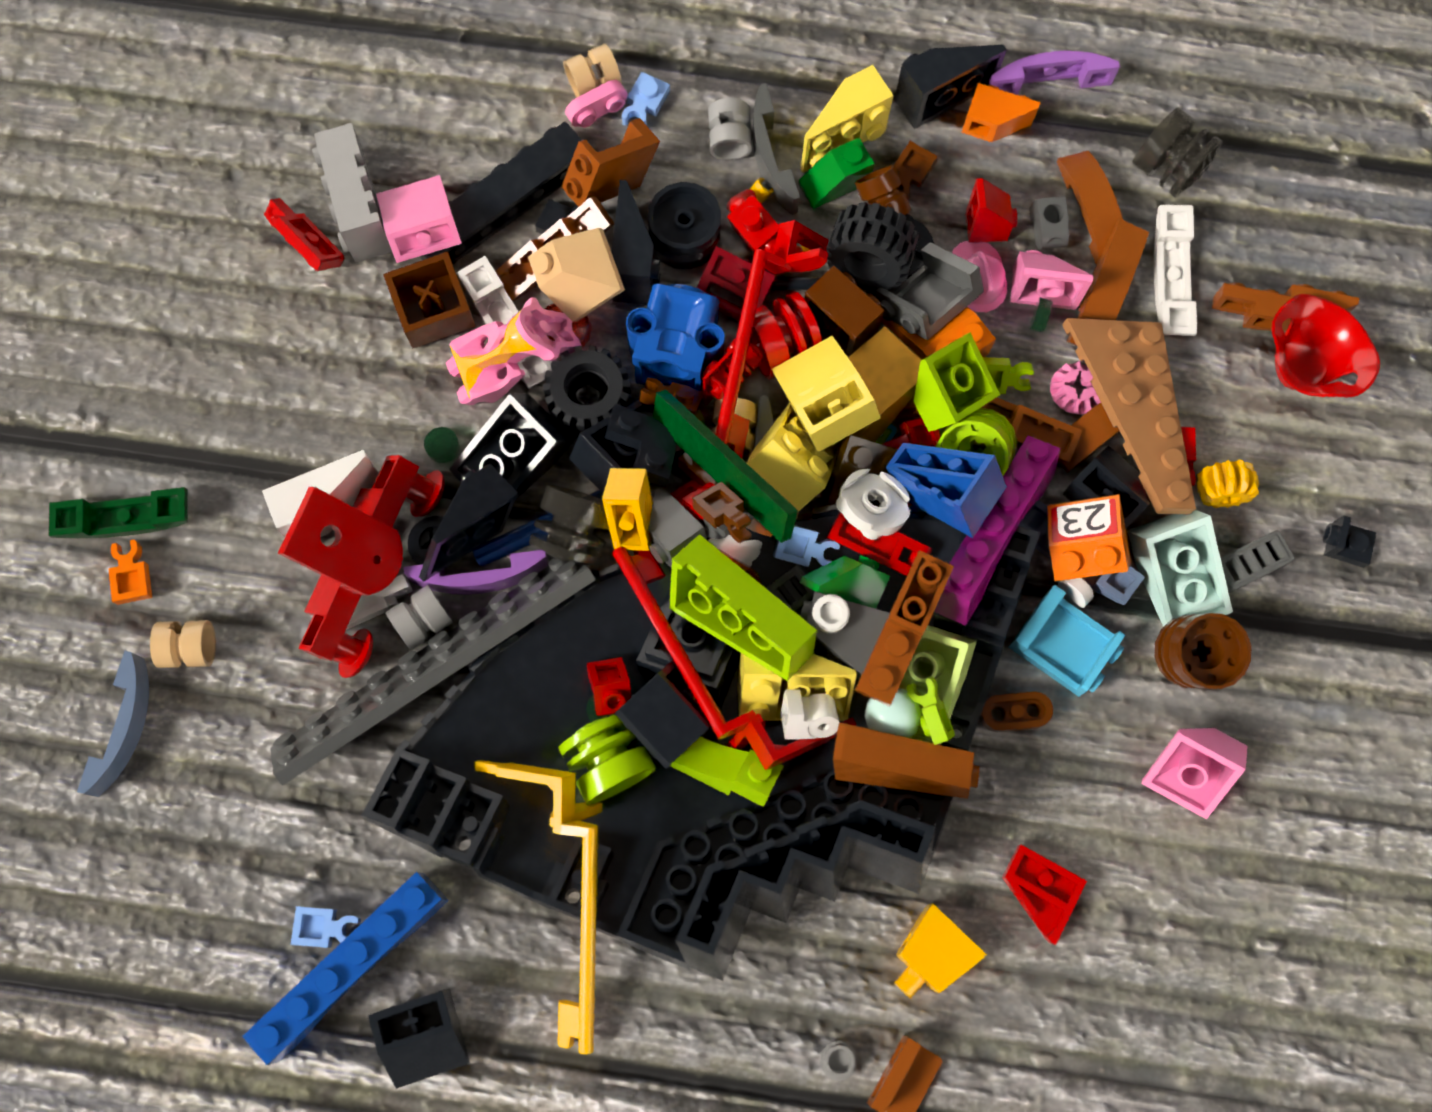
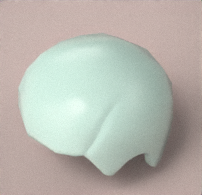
[864,688,922,738]

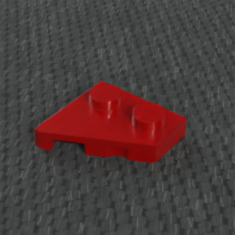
[1002,844,1087,945]

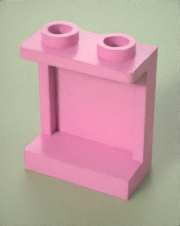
[376,175,462,263]

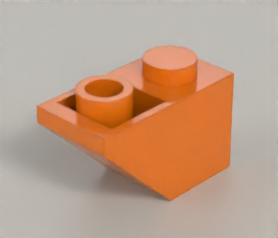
[961,83,1040,142]

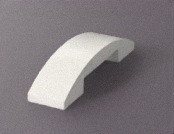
[1154,205,1197,336]
[456,256,552,389]

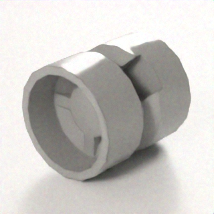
[708,98,752,161]
[385,585,453,650]

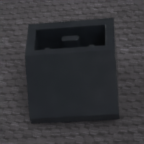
[1063,446,1151,529]
[615,660,724,769]
[368,988,470,1089]

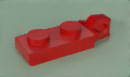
[264,198,345,271]

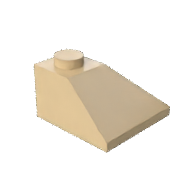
[528,227,625,322]

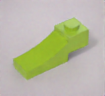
[670,737,783,807]

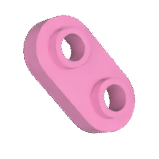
[565,80,628,128]

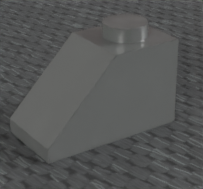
[648,486,707,568]

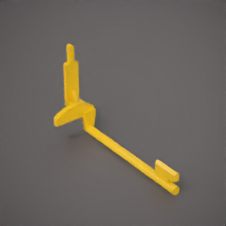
[475,760,602,1054]

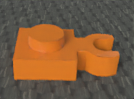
[108,539,153,605]

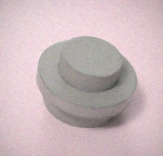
[820,1040,858,1081]

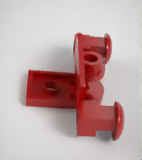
[278,455,445,678]

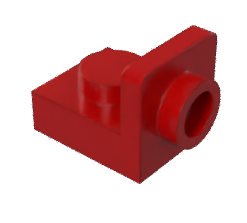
[587,657,631,716]

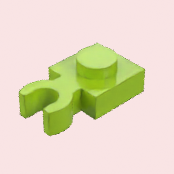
[983,357,1034,394]

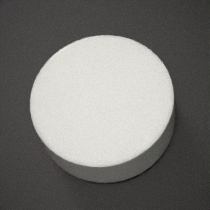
[1058,578,1094,608]
[812,595,850,633]

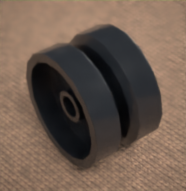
[647,182,721,270]

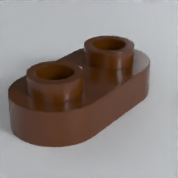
[980,691,1053,733]

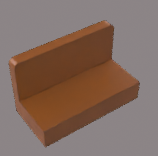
[867,1035,942,1112]

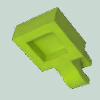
[907,677,955,745]

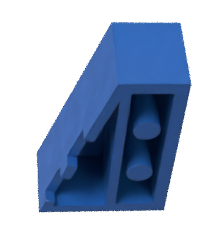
[886,443,1007,538]

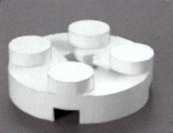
[836,469,911,540]

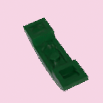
[49,487,188,539]

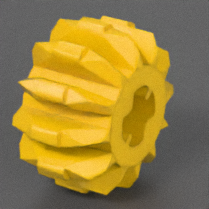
[1196,460,1259,508]

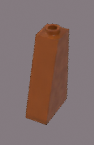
[833,723,980,799]

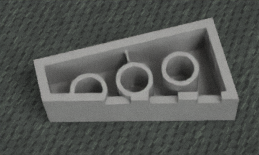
[312,123,392,263]

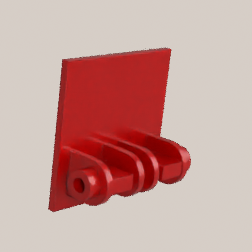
[703,332,765,405]

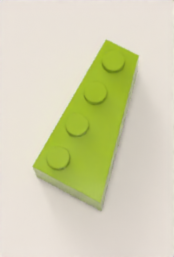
[669,534,817,681]

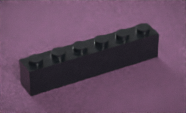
[419,121,582,264]

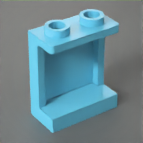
[1008,584,1125,697]

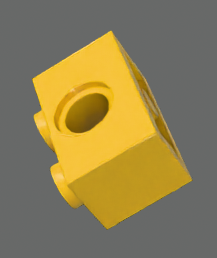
[602,468,653,551]

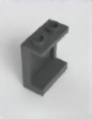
[874,242,984,341]

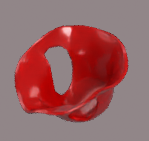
[1271,294,1380,398]

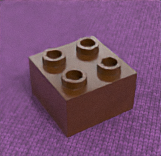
[383,251,476,349]
[804,265,884,356]

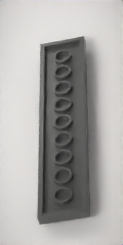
[270,551,595,786]

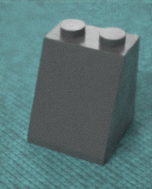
[800,592,889,684]

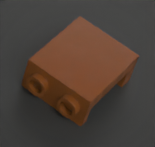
[562,118,660,207]

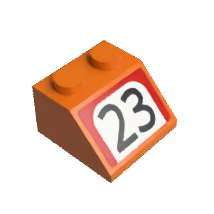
[1047,494,1131,581]

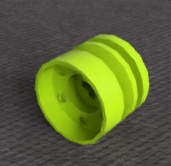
[936,408,1017,476]
[559,714,656,805]

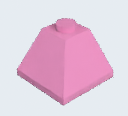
[1010,250,1093,310]
[1141,728,1248,820]

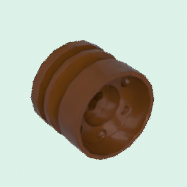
[1154,613,1252,689]

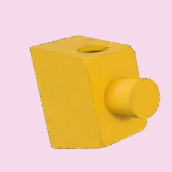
[894,904,987,999]

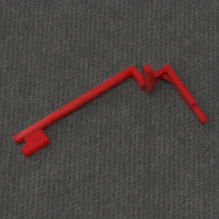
[715,220,829,459]
[612,546,857,770]

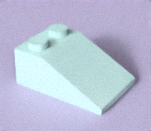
[1127,510,1233,627]

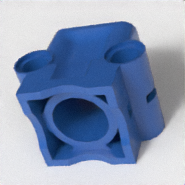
[626,284,725,391]

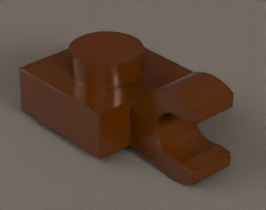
[692,482,752,543]

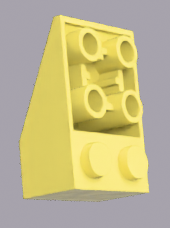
[801,65,893,173]
[771,336,881,452]
[746,402,842,512]
[737,653,857,721]

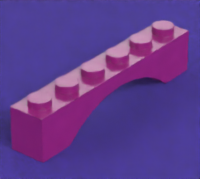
[934,436,1061,626]

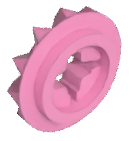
[1050,361,1101,414]

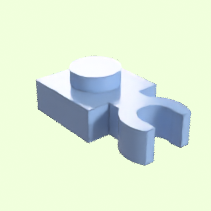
[622,72,670,126]
[773,525,840,567]
[291,906,361,948]

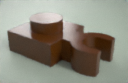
[894,141,938,199]
[639,378,704,416]

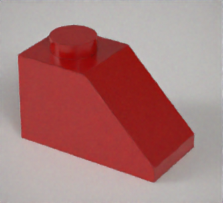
[965,178,1018,243]

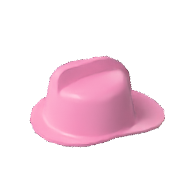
[952,241,1007,313]

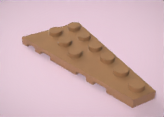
[1062,318,1196,515]

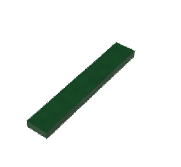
[652,390,798,543]

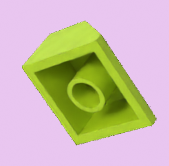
[913,332,1000,432]

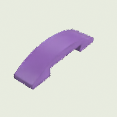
[989,51,1120,95]
[403,549,549,595]

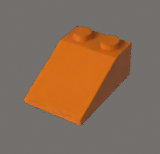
[881,307,996,360]

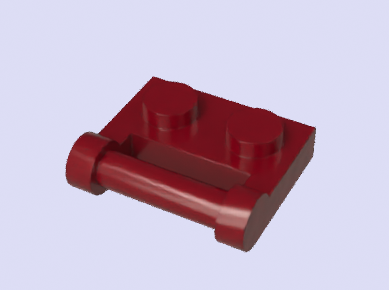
[696,246,778,321]

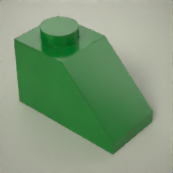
[798,137,875,209]
[799,555,890,609]

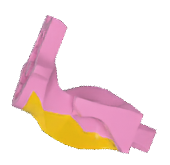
[446,297,582,405]

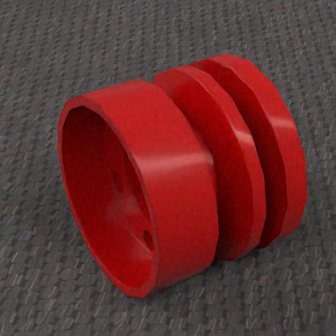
[752,291,822,380]

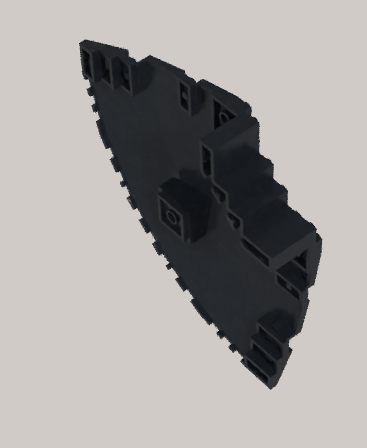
[362,504,1040,981]

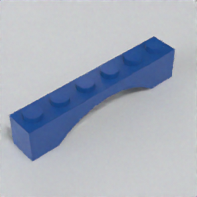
[242,872,449,1065]

